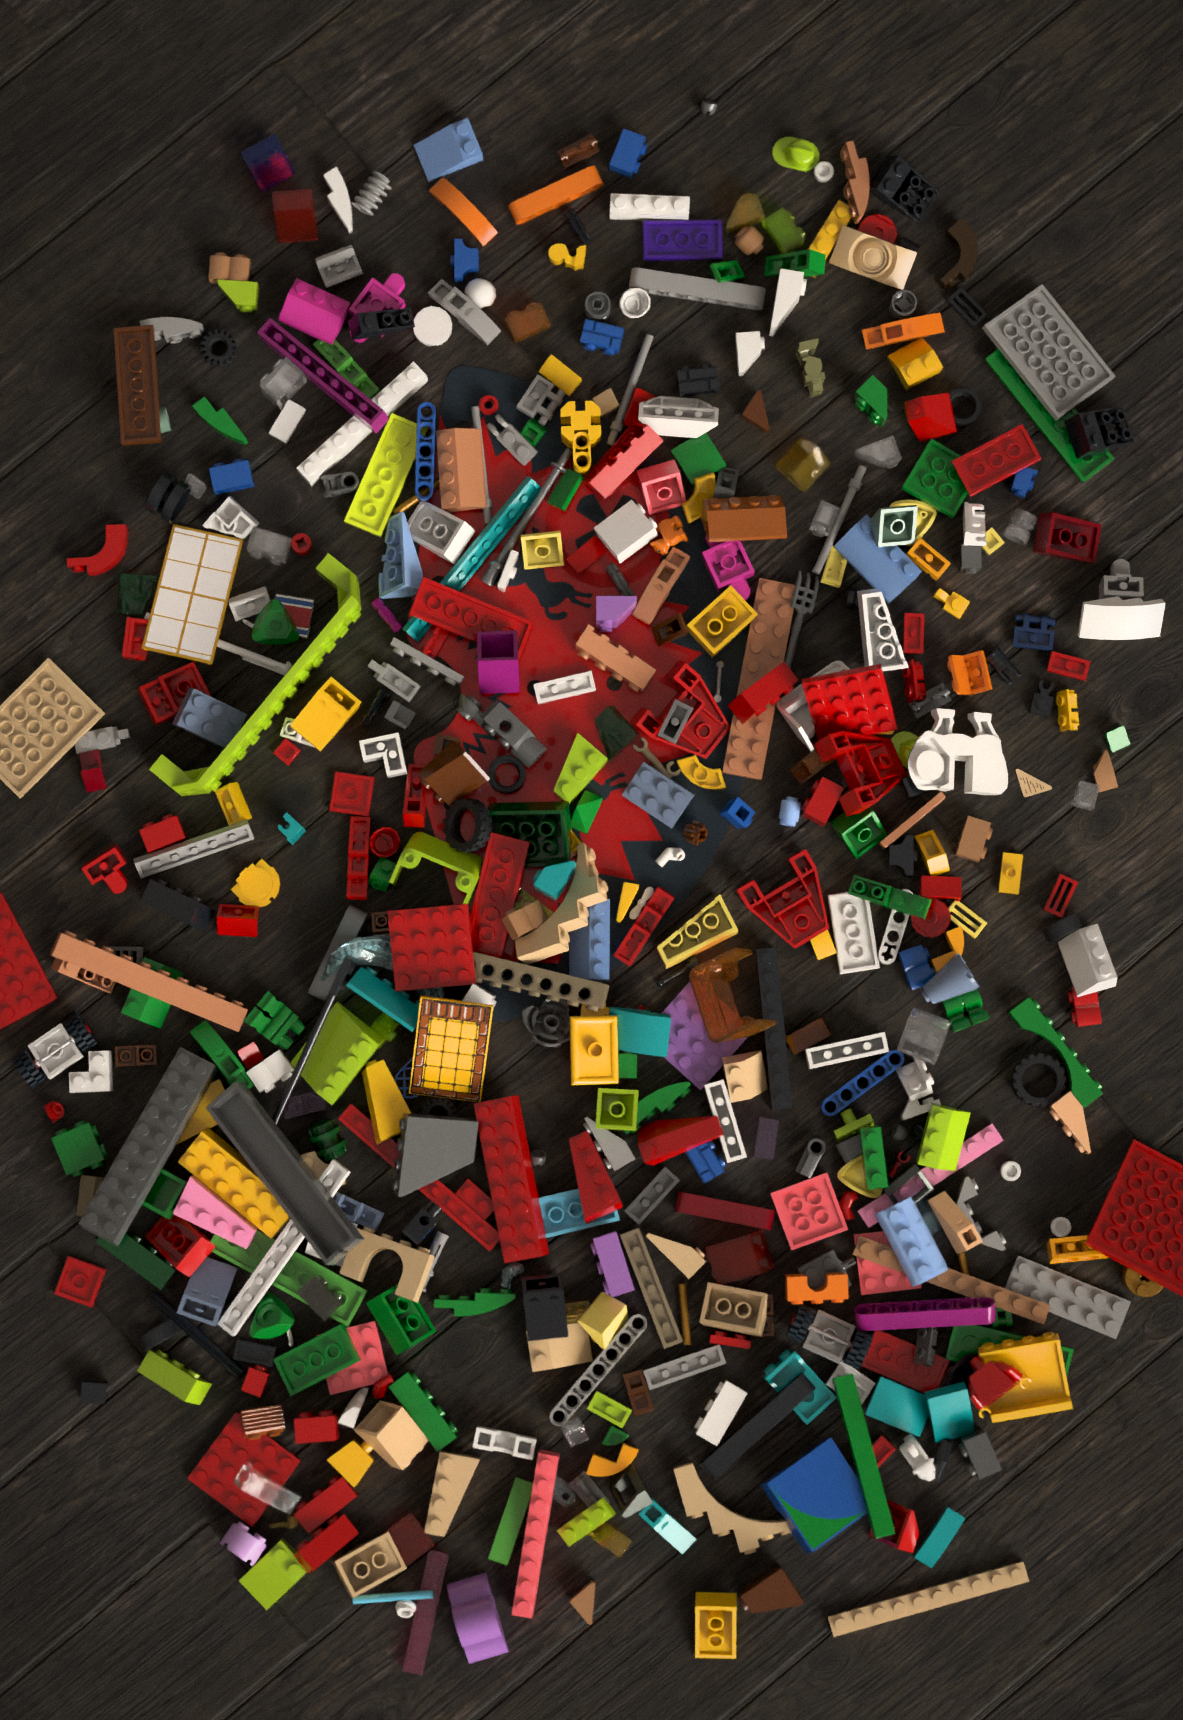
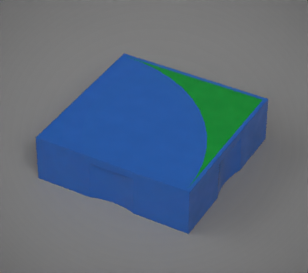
[761,1438,867,1554]

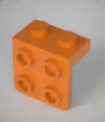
[947,650,992,695]

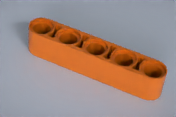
[508,166,603,225]

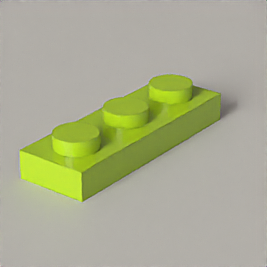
[557,1497,616,1547]

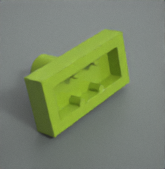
[834,1109,874,1143]

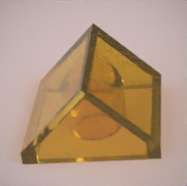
[775,437,831,492]

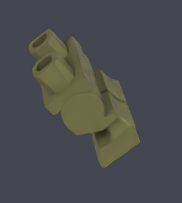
[795,338,825,397]

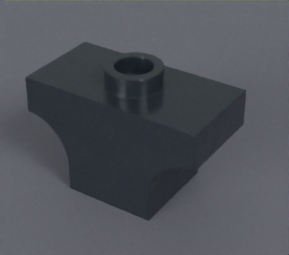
[888,835,917,877]

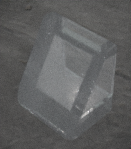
[185,473,207,499]
[561,1417,589,1448]

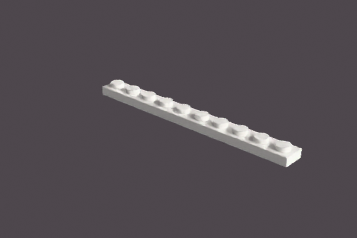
[218,1160,350,1336]

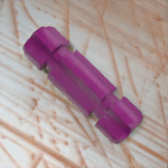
[371,598,402,633]

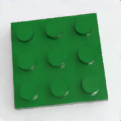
[901,438,968,519]

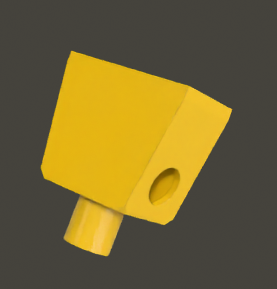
[327,1439,374,1487]

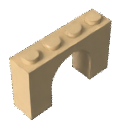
[339,1226,435,1303]

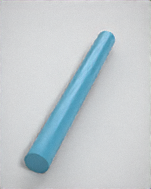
[353,1590,434,1604]

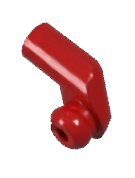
[372,1373,395,1399]

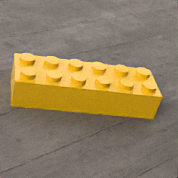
[178,1127,290,1239]

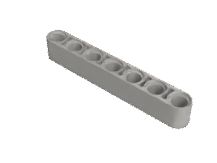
[629,268,766,310]
[550,1313,647,1426]

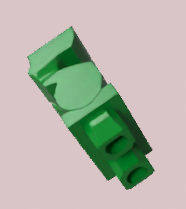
[941,989,990,1033]
[244,991,305,1049]

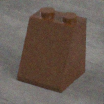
[418,740,490,806]
[738,1564,804,1614]

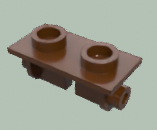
[556,134,600,169]

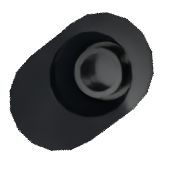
[944,1353,979,1394]

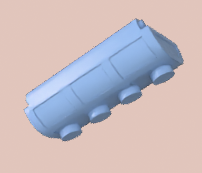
[875,1196,948,1287]

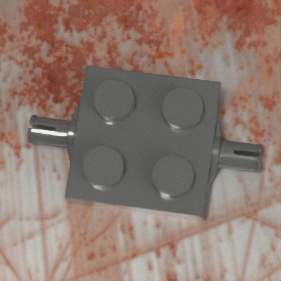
[797,1249,856,1301]

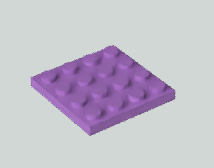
[662,977,754,1090]

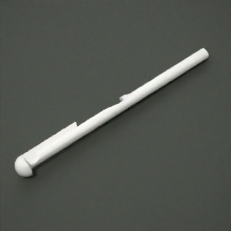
[144,612,292,676]

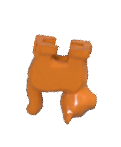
[650,515,688,555]

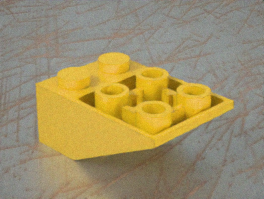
[290,677,361,752]

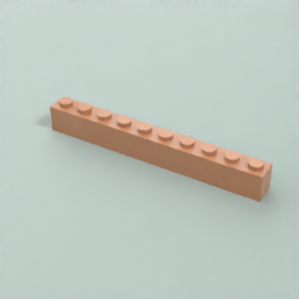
[50,931,248,1032]

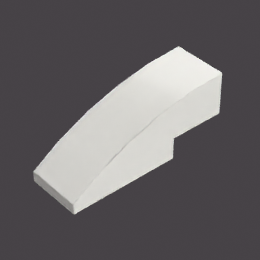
[323,167,353,233]

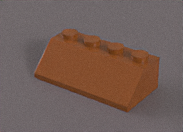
[701,495,787,542]

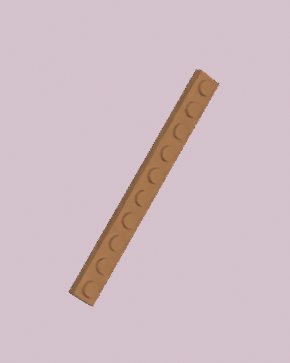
[852,1236,1051,1324]

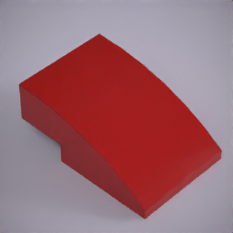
[138,662,211,726]

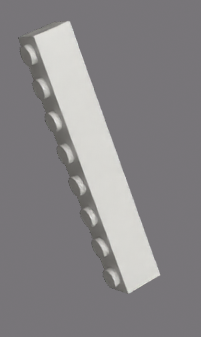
[297,361,428,487]

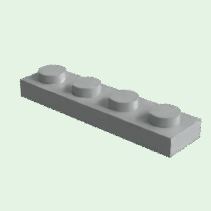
[390,637,464,686]
[643,1344,726,1390]

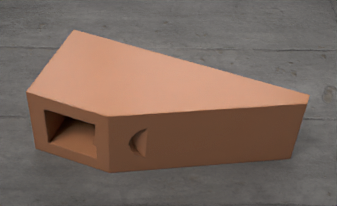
[51,958,116,994]

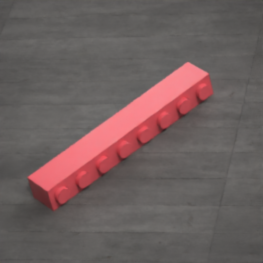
[512,1450,560,1618]

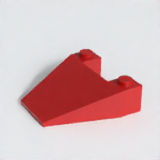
[629,660,731,759]
[814,731,907,816]
[735,849,829,949]

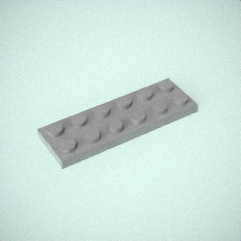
[1005,1255,1131,1339]

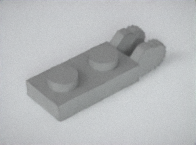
[486,414,538,466]

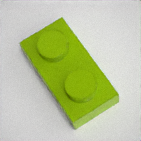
[587,1390,632,1428]

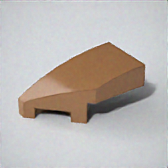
[1092,749,1118,792]

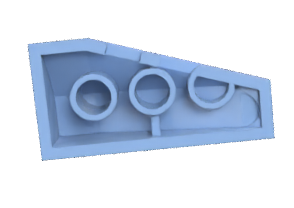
[378,512,423,599]

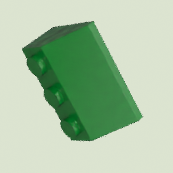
[121,957,184,1029]
[366,1283,436,1355]

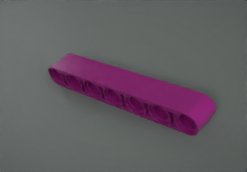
[854,1297,996,1331]

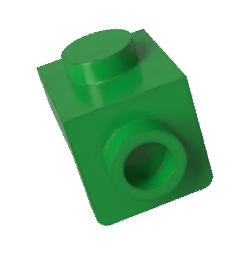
[368,857,397,892]

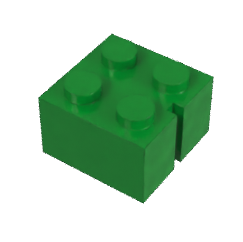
[142,1169,187,1221]

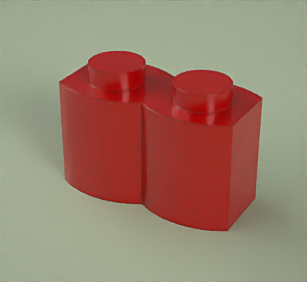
[1067,987,1102,1028]

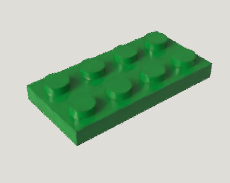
[273,1323,361,1396]

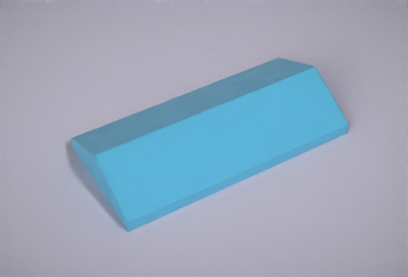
[539,1189,620,1238]

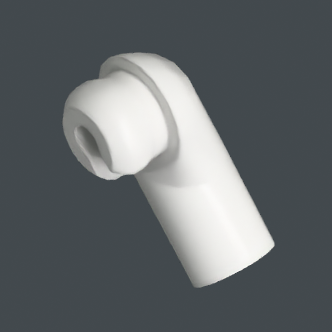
[655,847,685,867]

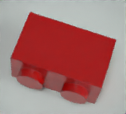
[139,814,187,853]

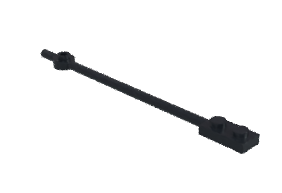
[272,954,356,1125]

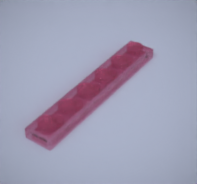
[402,1549,449,1675]

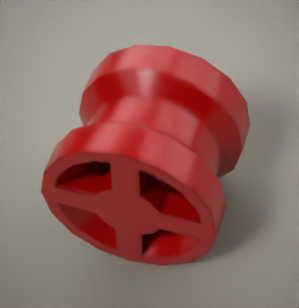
[291,533,312,555]

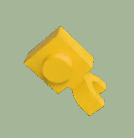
[933,588,970,619]

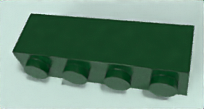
[96,1232,177,1290]

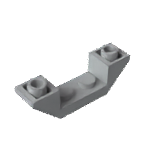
[955,1176,1006,1251]

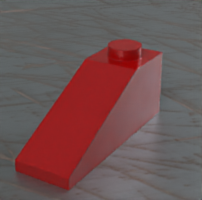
[403,764,427,828]

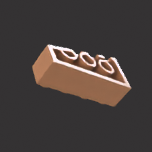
[576,624,656,692]

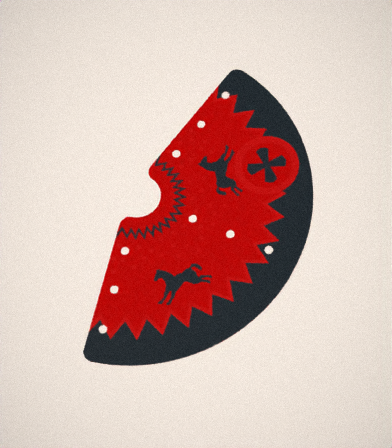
[406,366,748,1022]

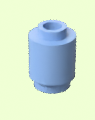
[778,797,801,827]

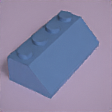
[834,514,922,604]
[569,899,610,980]

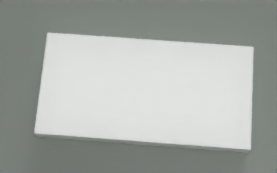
[827,892,880,974]

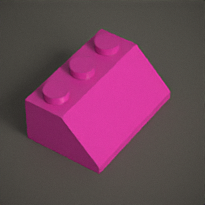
[278,278,350,345]

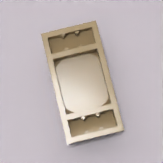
[829,225,917,290]

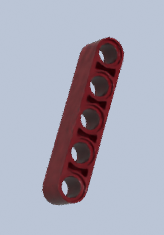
[674,1191,775,1230]

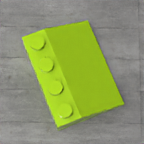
[291,1002,384,1105]

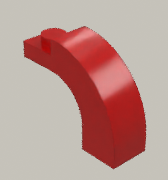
[67,524,128,576]

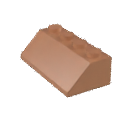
[436,428,487,513]

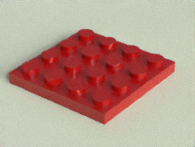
[802,664,898,741]
[387,903,476,991]
[187,1412,301,1527]

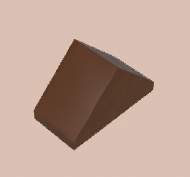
[741,390,770,433]
[652,613,688,646]

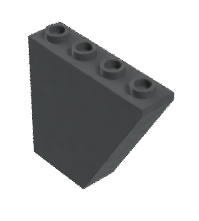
[392,1113,478,1197]

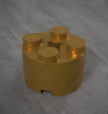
[1122,1266,1163,1297]

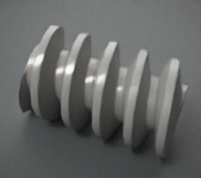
[352,170,391,216]

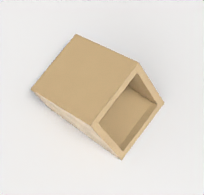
[354,1400,429,1470]

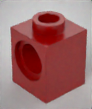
[241,1364,270,1397]

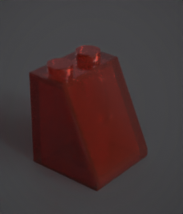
[272,189,318,243]
[706,1229,775,1285]

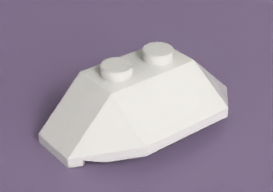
[638,396,719,438]

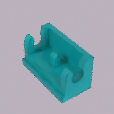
[278,813,306,845]

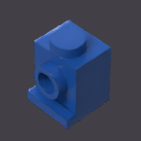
[1010,467,1038,498]
[719,797,755,829]

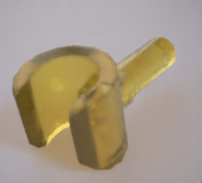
[270,1516,298,1529]

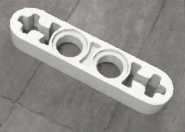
[878,889,913,965]

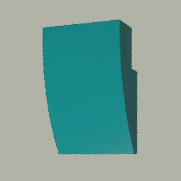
[609,1007,671,1057]
[864,1376,929,1437]
[925,1382,975,1443]

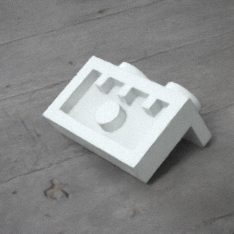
[896,1054,934,1102]

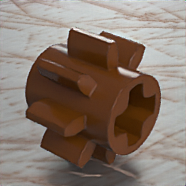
[683,820,708,846]

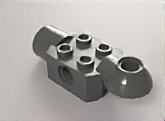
[456,693,547,768]

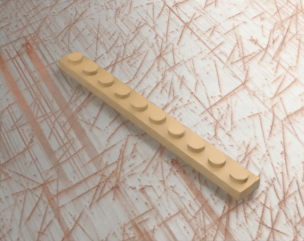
[828,1561,1029,1637]

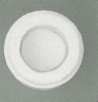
[814,161,834,183]
[1000,1161,1021,1181]
[1050,1217,1071,1237]

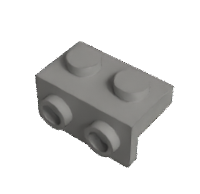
[315,245,363,288]

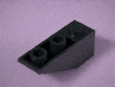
[348,308,415,340]

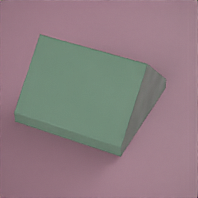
[870,505,918,547]

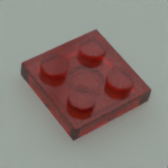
[379,1511,435,1566]

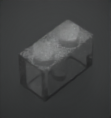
[810,500,840,537]
[246,526,292,565]

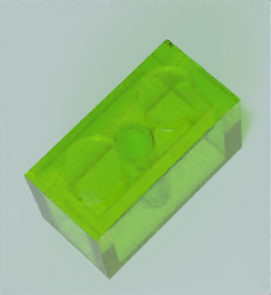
[762,207,805,254]

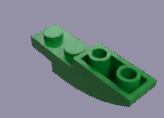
[848,875,932,919]
[189,1020,254,1089]
[623,1082,691,1134]
[434,1288,516,1316]

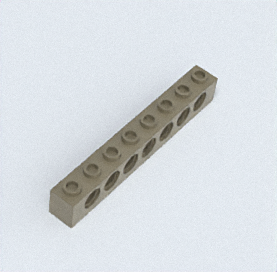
[473,952,610,1012]

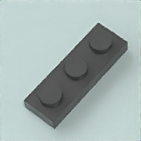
[624,1167,680,1224]

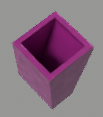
[477,630,520,694]

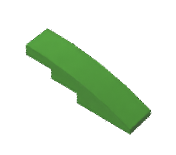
[313,339,380,400]
[488,1477,533,1565]

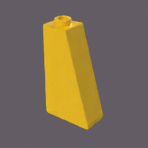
[362,1059,411,1145]

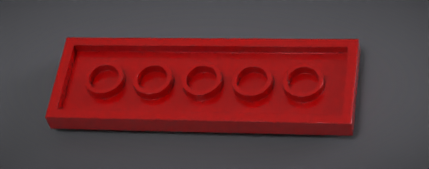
[408,577,533,659]
[470,832,530,959]

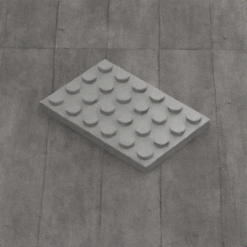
[982,284,1116,421]

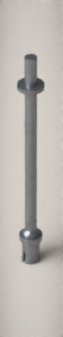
[481,448,573,587]

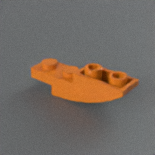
[862,313,945,350]

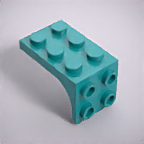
[763,1349,837,1425]

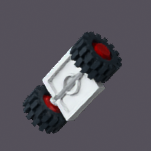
[12,1014,98,1088]

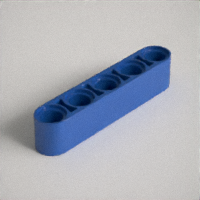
[414,402,436,502]
[820,1050,904,1116]

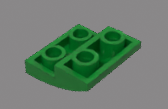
[671,433,726,486]

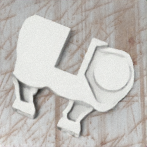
[907,708,1008,795]

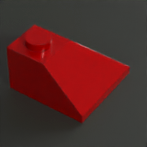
[904,393,957,442]
[868,1499,919,1553]

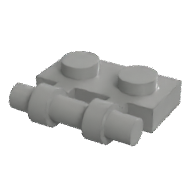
[516,374,566,426]

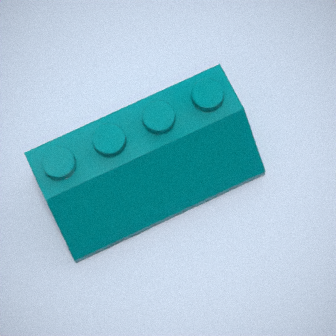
[533,861,576,903]
[346,966,420,1033]

